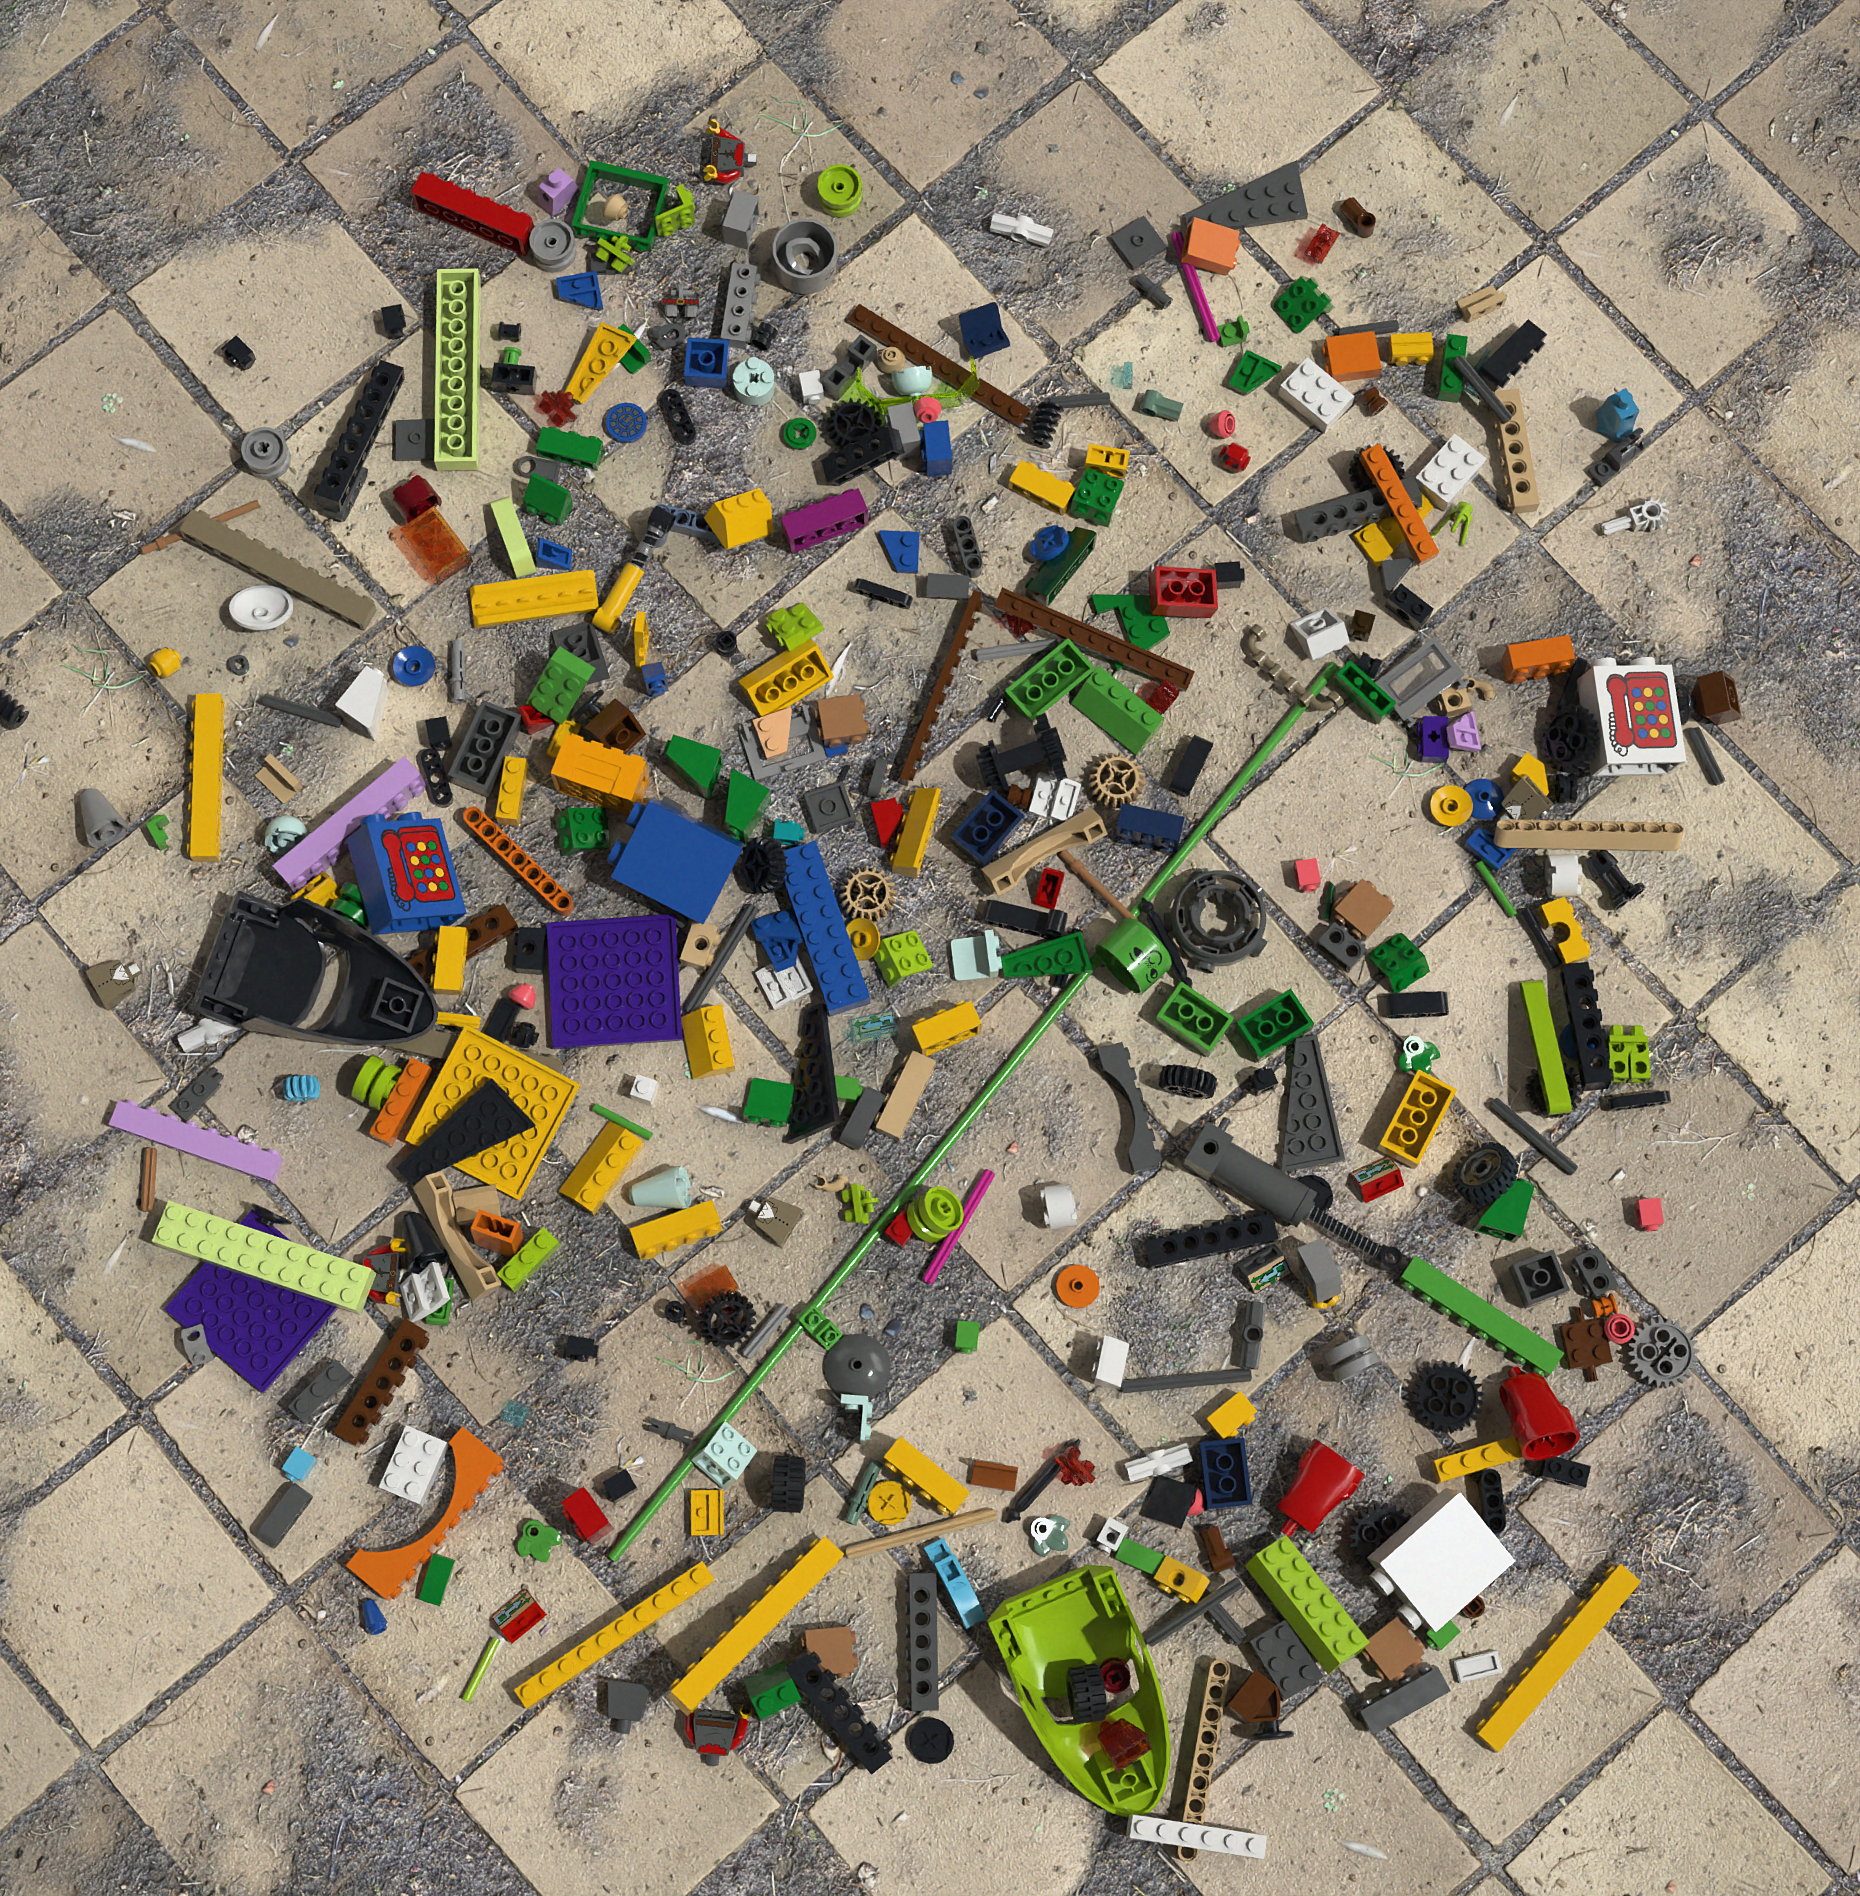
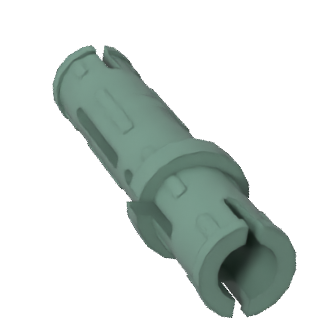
[843,1459,883,1526]

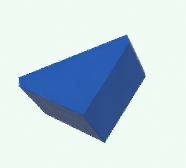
[536,537,573,570]

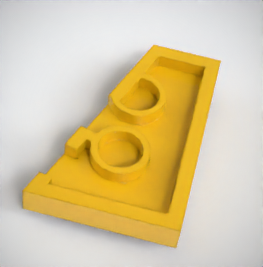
[631,611,650,672]

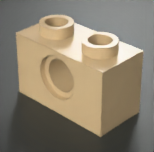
[680,920,721,971]

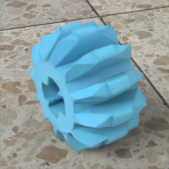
[283,1075,320,1102]

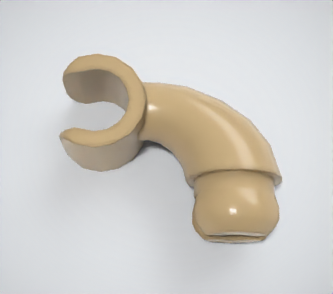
[1466,678,1495,701]
[814,1175,848,1192]

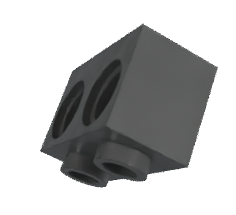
[1316,922,1367,973]
[1571,1246,1619,1299]

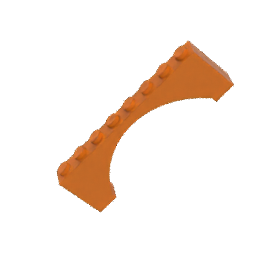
[346,1426,505,1601]

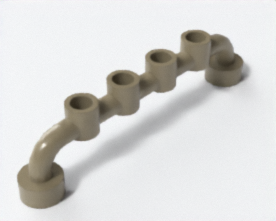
[1247,624,1344,711]

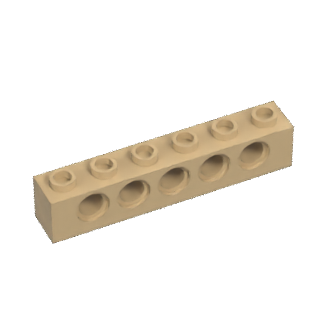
[1490,388,1540,514]

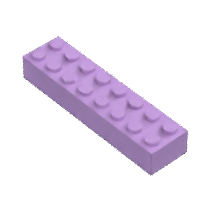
[272,756,426,894]

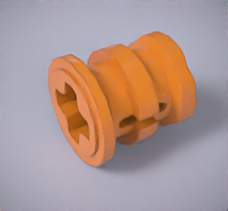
[1591,1293,1618,1319]

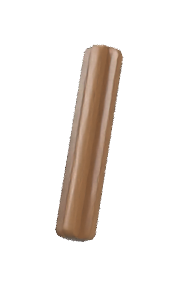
[141,1148,157,1212]

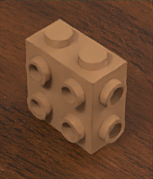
[814,694,869,748]
[1332,879,1395,942]
[1360,1617,1425,1682]
[801,1626,858,1679]

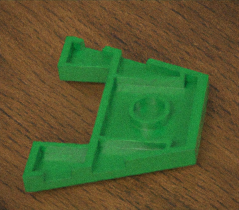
[1091,594,1170,672]

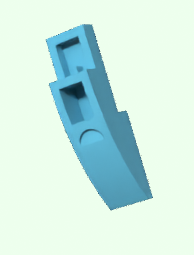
[924,1538,986,1629]

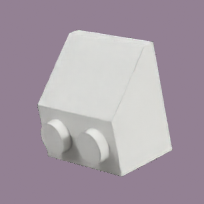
[1290,606,1350,660]

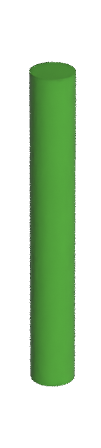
[1475,861,1517,918]
[592,1103,653,1140]

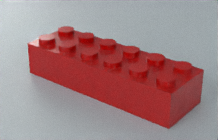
[411,172,534,257]

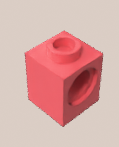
[1293,858,1321,893]
[1634,1198,1664,1232]

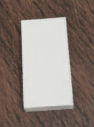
[1453,1650,1503,1683]

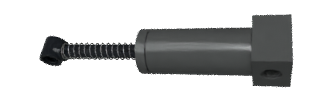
[1182,1117,1402,1271]

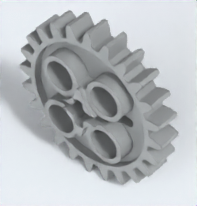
[1627,1317,1700,1389]

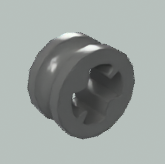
[230,655,250,676]

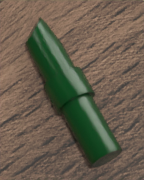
[1321,881,1335,921]

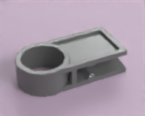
[591,252,633,275]
[517,456,561,484]

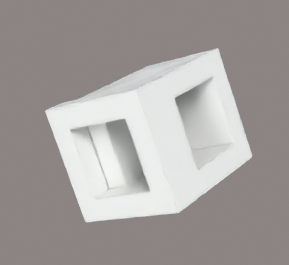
[1096,1517,1129,1554]

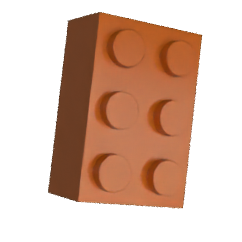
[1501,635,1575,684]

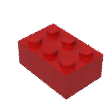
[1148,566,1218,618]
[561,1486,614,1545]

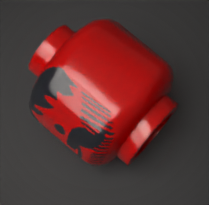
[1219,442,1251,473]

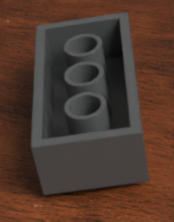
[448,700,524,797]

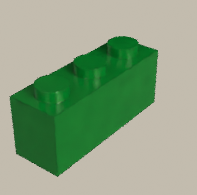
[1437,334,1468,403]
[536,426,604,471]
[1333,660,1396,724]

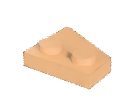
[753,707,792,760]

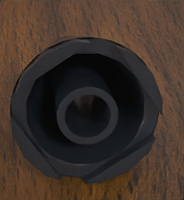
[401,1212,449,1274]

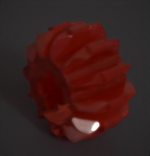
[1146,679,1180,715]

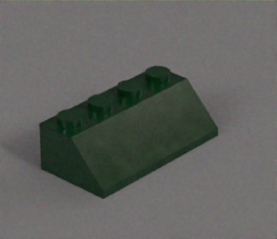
[1025,527,1097,607]

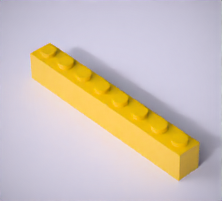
[187,693,225,862]

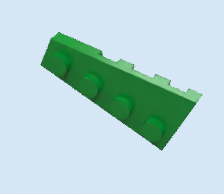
[1001,931,1094,979]

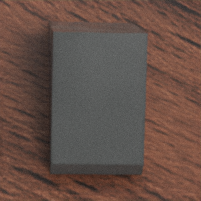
[1379,558,1414,598]

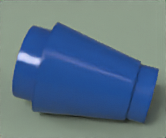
[362,1600,388,1635]

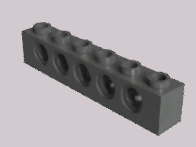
[1295,476,1422,543]
[905,1573,939,1712]

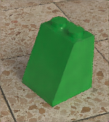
[664,734,724,801]
[725,769,771,843]
[1472,1178,1535,1243]
[743,1661,803,1722]

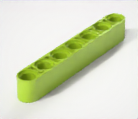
[1520,979,1572,1115]

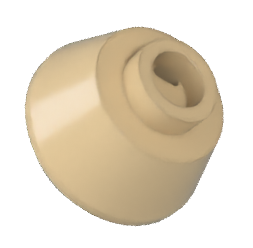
[602,194,629,221]
[878,347,906,374]

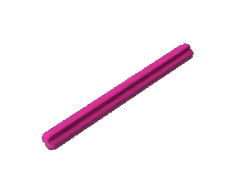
[1171,231,1220,342]
[922,1169,995,1285]

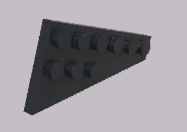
[786,1003,840,1144]
[396,1078,537,1184]

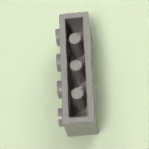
[721,263,761,349]

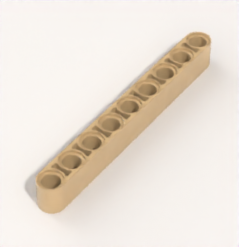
[1494,819,1684,851]
[1176,1659,1230,1862]

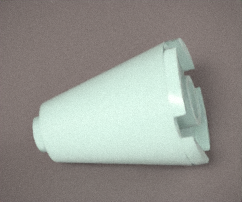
[629,1165,692,1209]

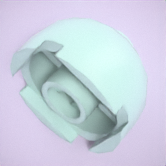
[891,366,932,399]
[265,815,308,855]

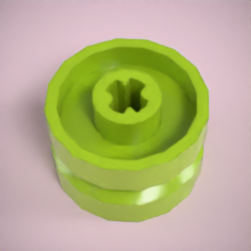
[817,164,862,218]
[352,1055,402,1111]
[907,1186,964,1242]

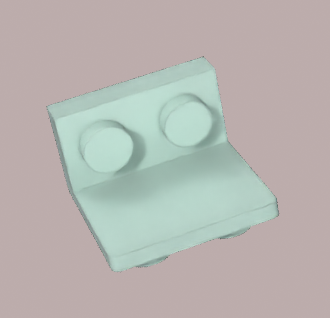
[841,1394,873,1445]
[691,1422,757,1489]

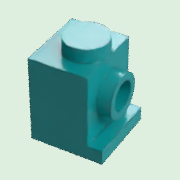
[773,818,805,847]

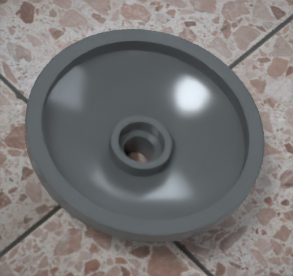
[825,1334,891,1399]

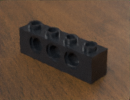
[821,426,905,486]

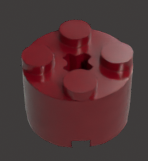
[393,475,442,525]

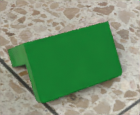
[618,324,652,375]

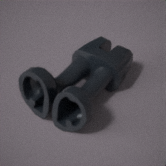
[1585,850,1646,911]

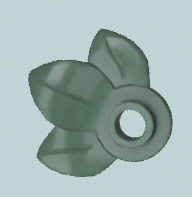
[1030,1515,1070,1557]

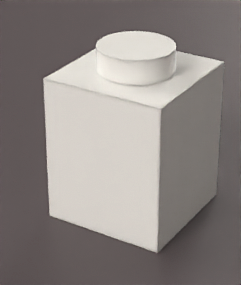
[799,370,824,405]
[630,1074,659,1106]

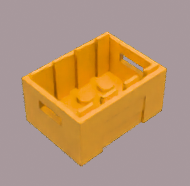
[551,733,650,816]

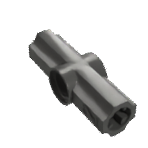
[1239,1301,1266,1370]

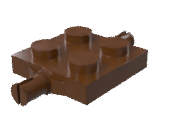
[1559,1307,1613,1382]

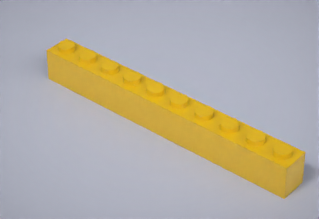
[668,1536,844,1716]
[514,1561,716,1710]
[1474,1563,1641,1753]

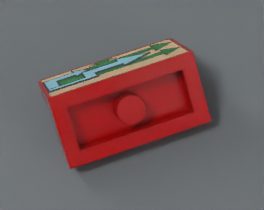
[1351,1157,1404,1203]
[491,1589,547,1644]

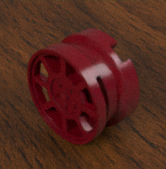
[1099,1657,1131,1693]

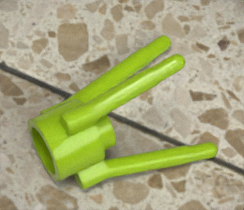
[1431,501,1473,546]

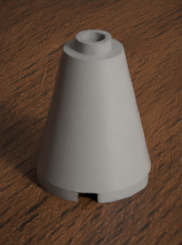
[80,788,129,848]

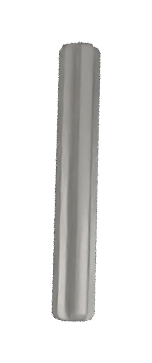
[976,638,1058,661]

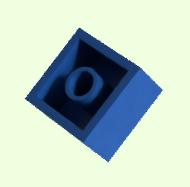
[684,337,730,388]
[919,420,952,477]

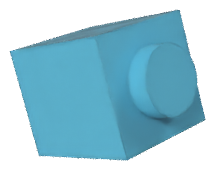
[281,1446,318,1483]

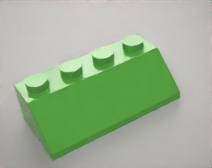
[1003,638,1096,722]
[1071,666,1164,756]

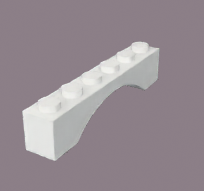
[1126,1814,1267,1859]

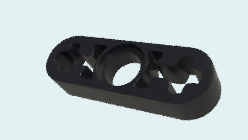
[662,389,697,445]
[852,578,913,609]
[1556,657,1588,710]
[421,748,453,808]
[1608,1090,1671,1112]

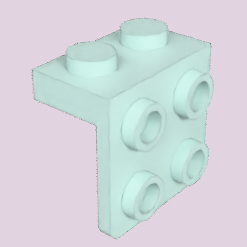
[951,929,1002,981]

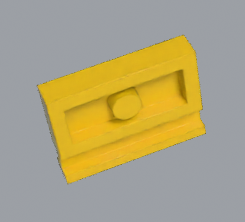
[691,1490,724,1536]

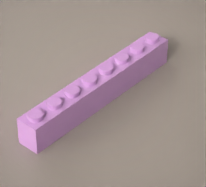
[109,1099,284,1184]

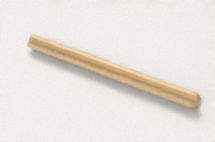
[845,1508,996,1559]

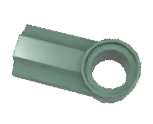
[1139,390,1184,422]

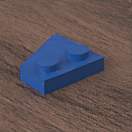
[556,271,604,310]
[879,530,920,574]
[761,924,800,973]

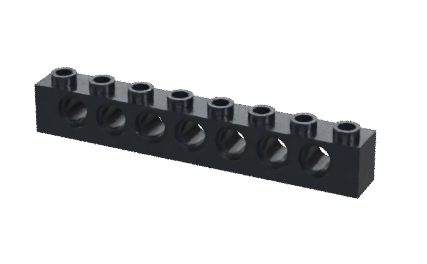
[314,360,405,513]

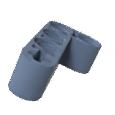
[646,504,721,548]

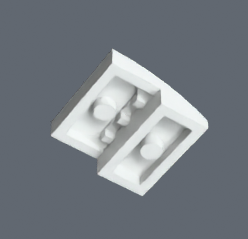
[1026,772,1081,823]
[755,956,815,1010]
[399,1262,450,1322]

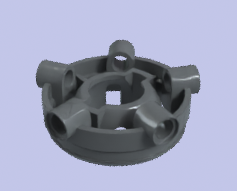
[1164,868,1268,974]

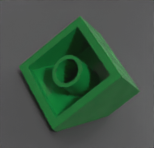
[523,472,573,526]

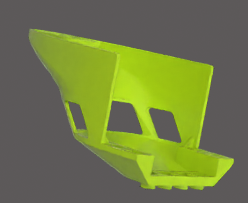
[987,1565,1171,1817]

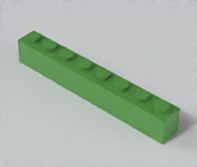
[1399,1255,1564,1377]

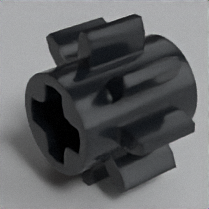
[511,1022,539,1048]

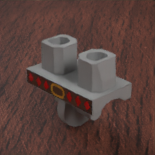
[662,284,700,318]

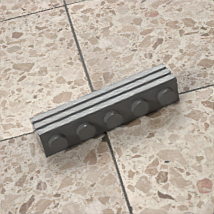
[1198,1588,1248,1646]

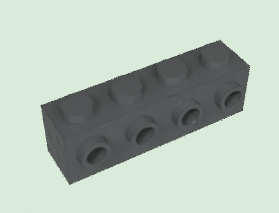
[1356,1664,1451,1735]

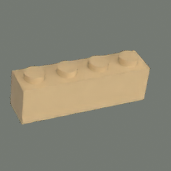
[874,1050,936,1142]

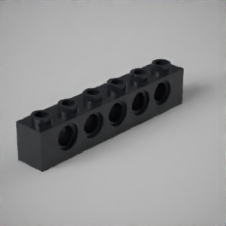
[1560,962,1614,1092]
[1144,1211,1279,1270]
[786,1648,893,1775]

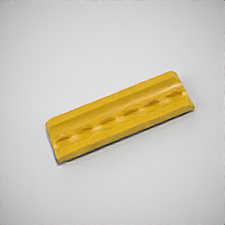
[470,570,599,628]

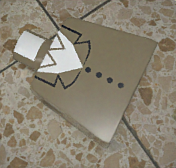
[1499,774,1553,820]
[85,960,142,1010]
[748,1197,803,1248]

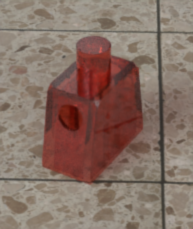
[1097,1718,1152,1773]

